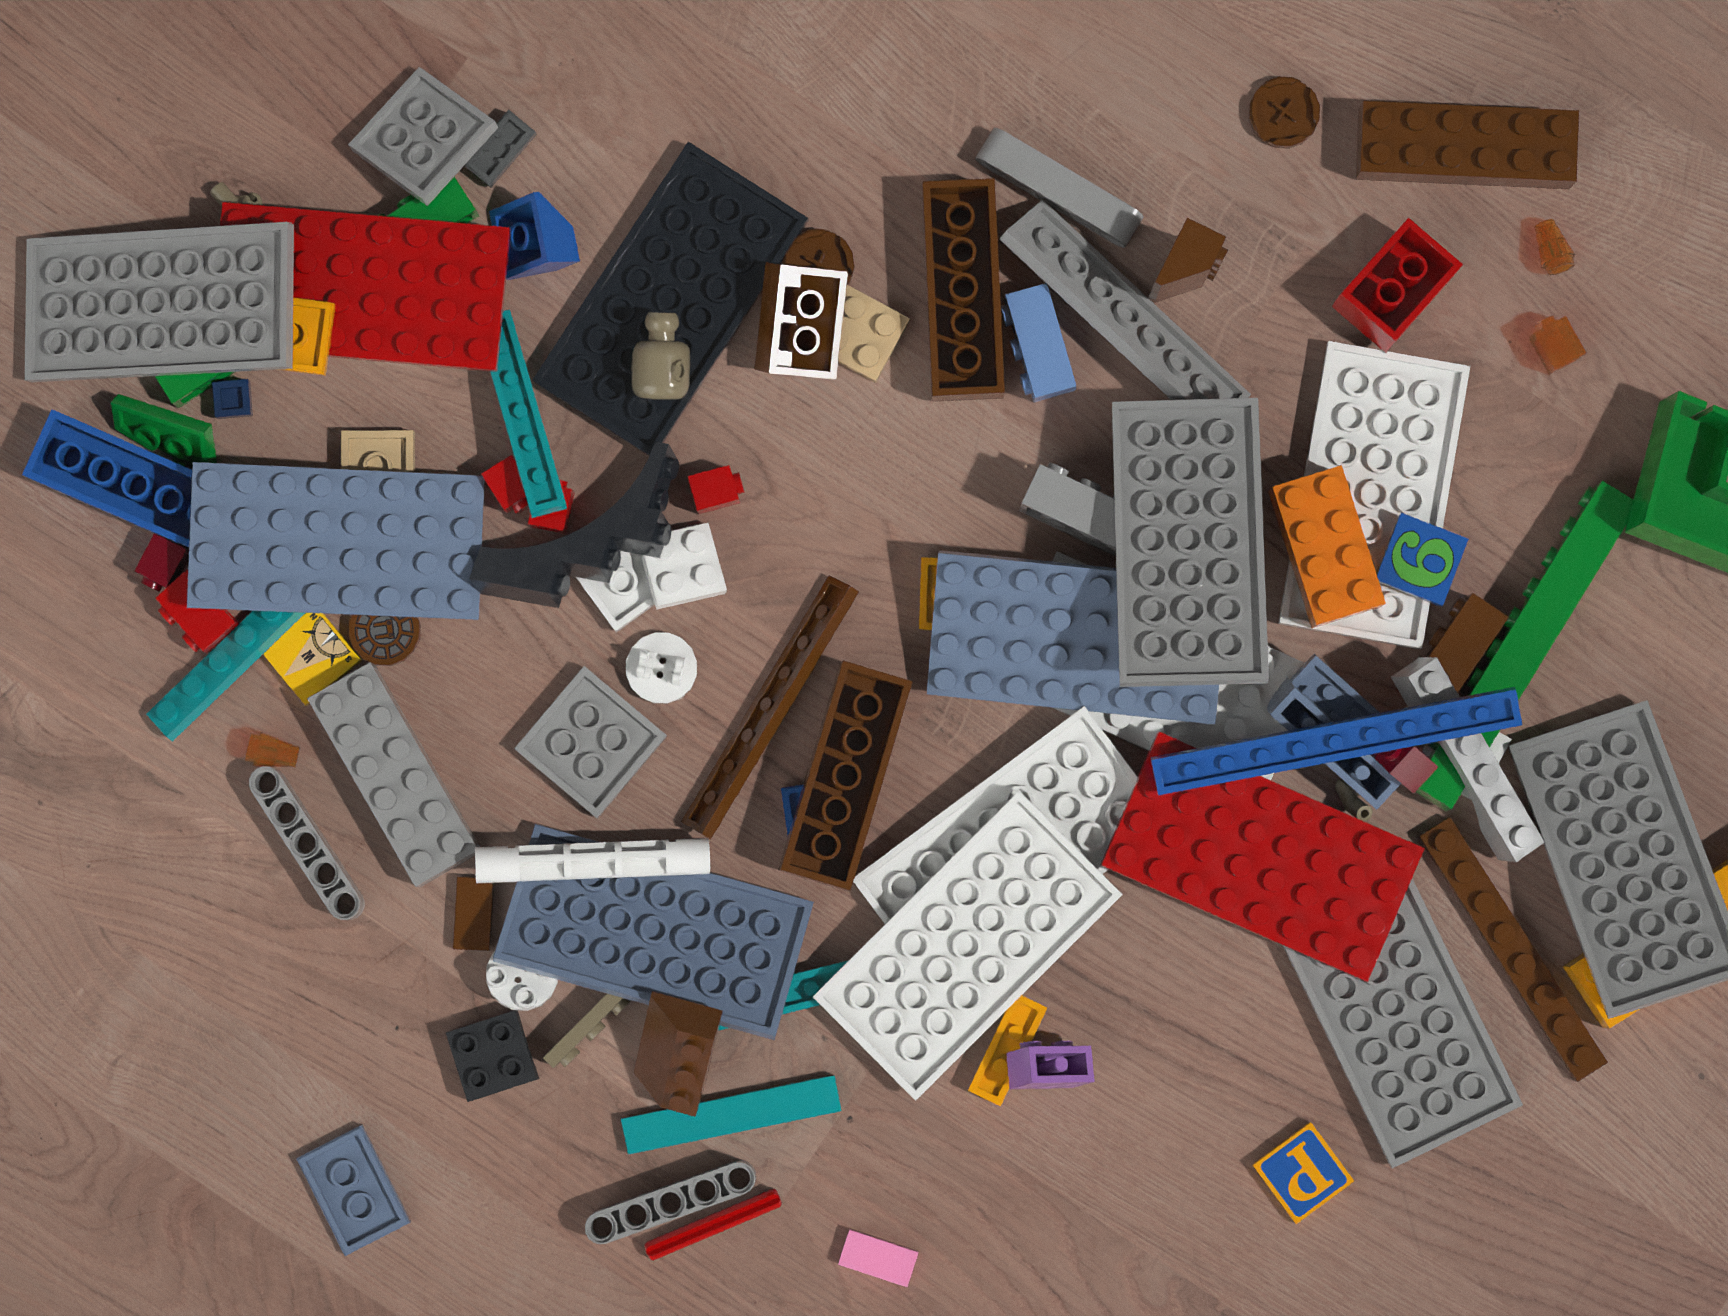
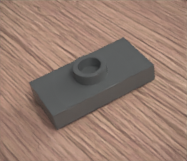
[464,109,537,188]

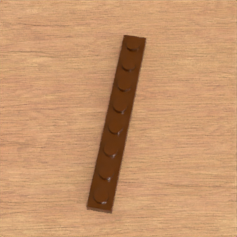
[681,575,859,840]
[1418,817,1608,1082]

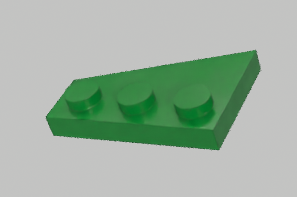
[111,394,217,468]

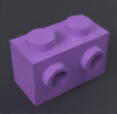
[1006,1041,1095,1089]

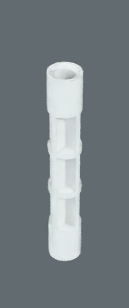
[475,838,710,883]

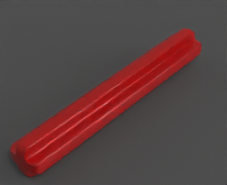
[644,1189,782,1261]

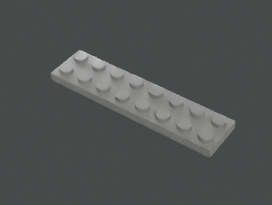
[1000,199,1251,400]

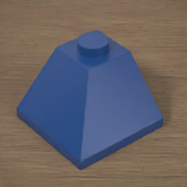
[489,192,580,280]

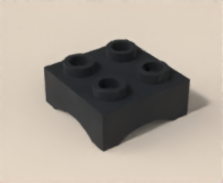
[446,1010,539,1102]

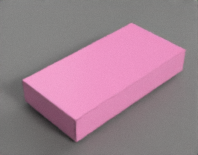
[838,1229,919,1287]

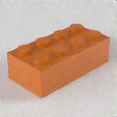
[1268,465,1386,628]

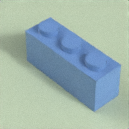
[1001,283,1076,402]

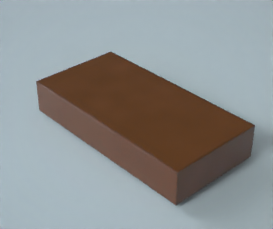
[453,877,494,951]

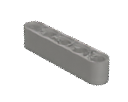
[975,127,1144,248]
[249,766,365,920]
[585,1160,757,1244]

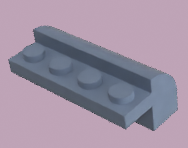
[1267,654,1418,810]

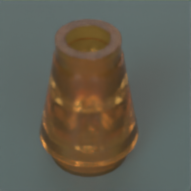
[1534,219,1575,275]
[245,731,300,768]

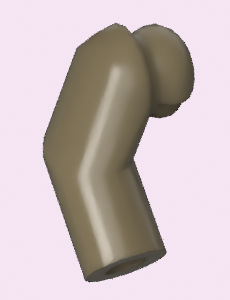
[210,182,262,207]
[1335,779,1373,822]

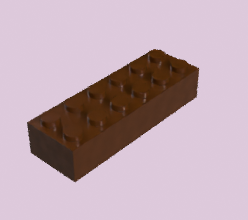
[1355,101,1579,190]
[922,178,1005,402]
[778,660,913,891]

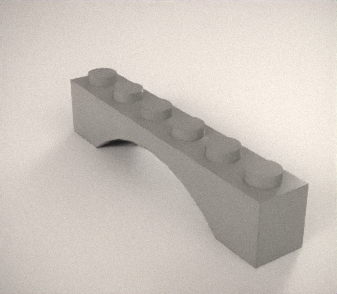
[1391,657,1544,862]

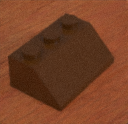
[1149,218,1229,303]
[754,262,848,379]
[634,991,723,1117]

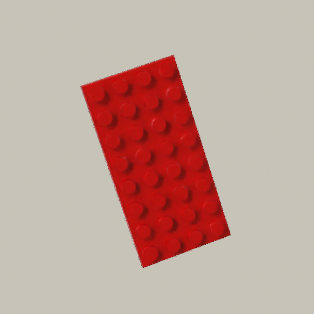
[220,202,511,372]
[1100,732,1425,982]

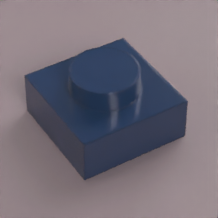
[212,379,253,419]

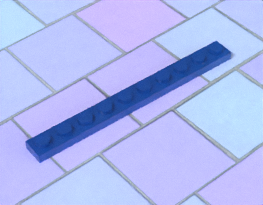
[1151,687,1522,795]

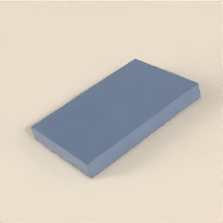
[296,1125,411,1256]

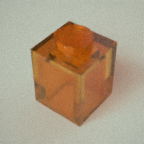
[1529,315,1587,375]

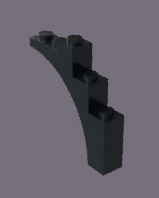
[469,442,679,608]

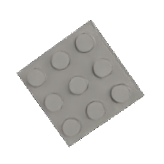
[348,67,498,206]
[514,666,667,819]

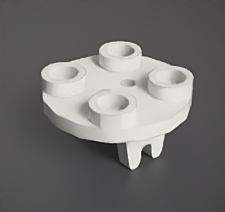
[626,632,697,704]
[486,951,558,1011]

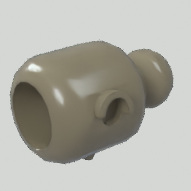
[631,312,690,399]

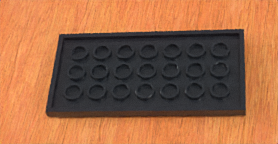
[532,141,809,456]

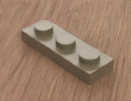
[543,994,632,1068]

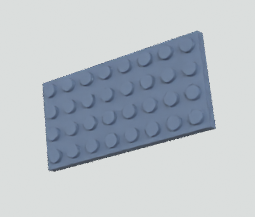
[187,462,484,620]
[927,550,1219,725]
[493,824,814,1040]

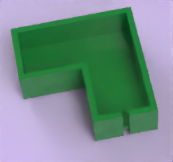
[1625,391,1728,573]

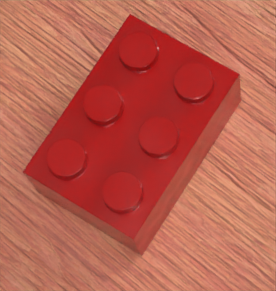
[1332,218,1463,353]

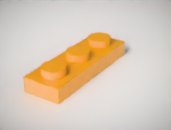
[968,995,1047,1106]

